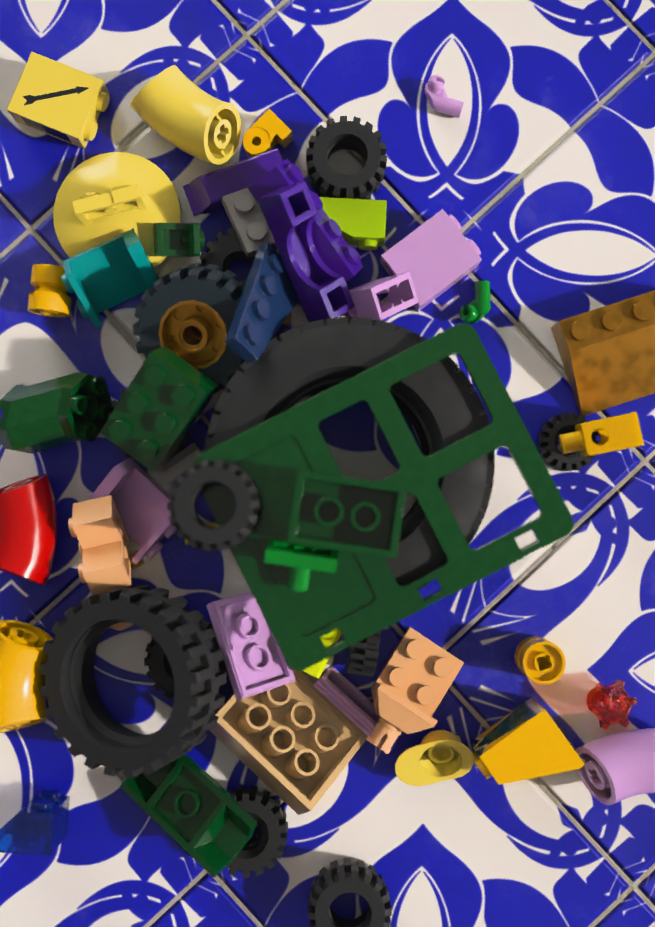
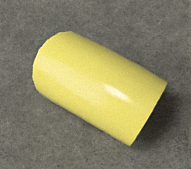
[130,65,241,165]

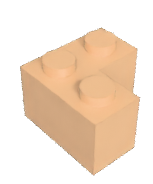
[68,495,131,595]

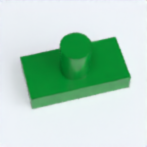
[264,539,339,592]

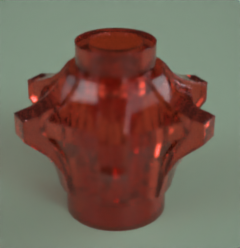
[586,679,637,730]

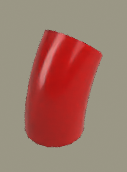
[0,473,58,586]

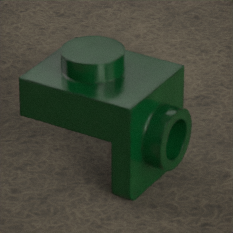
[154,223,205,257]

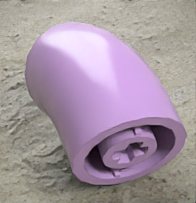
[575,728,655,806]

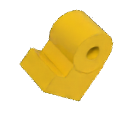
[243,109,293,158]

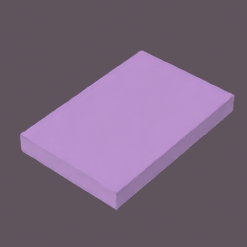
[206,592,296,701]

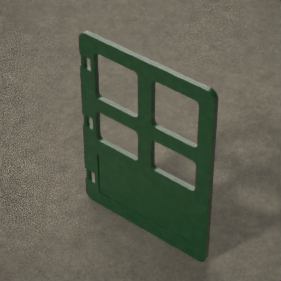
[191,323,574,670]

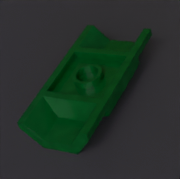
[120,754,257,878]

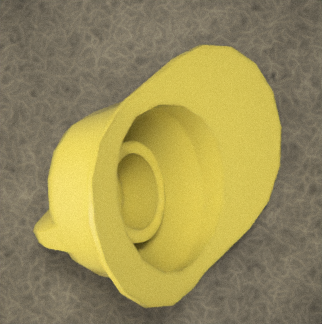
[395,730,474,786]

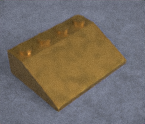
[551,290,655,416]

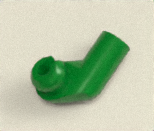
[459,280,491,324]

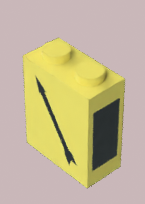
[7,52,110,149]

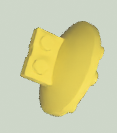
[53,152,182,268]

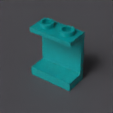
[61,228,159,328]

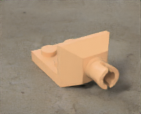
[366,627,464,754]

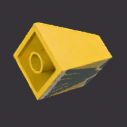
[470,697,585,785]

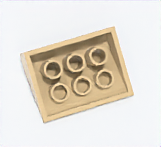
[208,668,367,815]

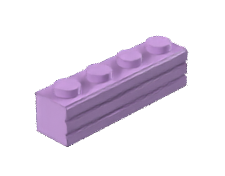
[313,665,379,736]

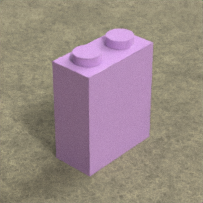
[380,209,482,312]

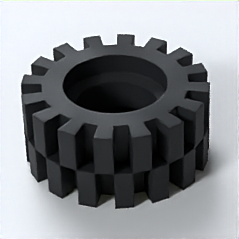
[537,412,599,471]
[347,631,381,677]

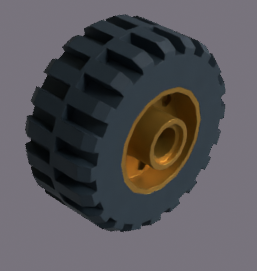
[133,263,246,393]

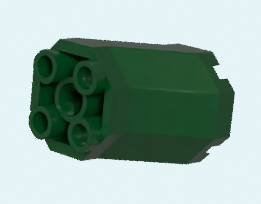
[0,372,114,454]

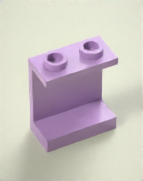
[88,458,177,564]

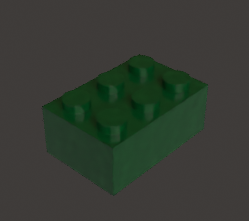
[100,346,219,473]
[287,470,407,559]

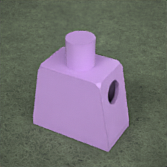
[342,272,419,320]

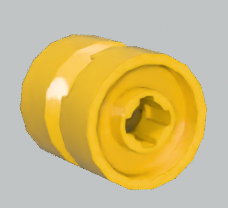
[27,264,72,317]
[514,636,566,685]

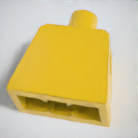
[559,412,644,457]

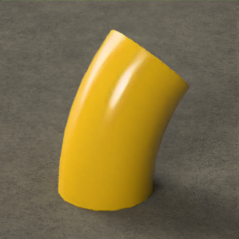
[0,620,53,733]

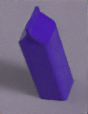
[183,148,283,216]

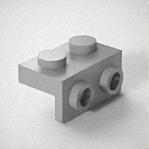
[222,188,279,258]

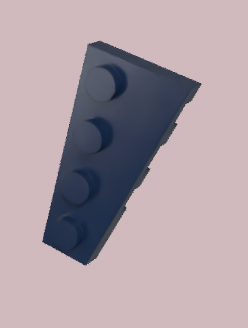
[225,243,299,363]

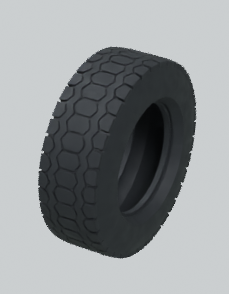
[205,317,495,590]

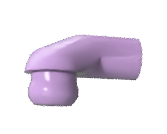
[425,75,464,118]

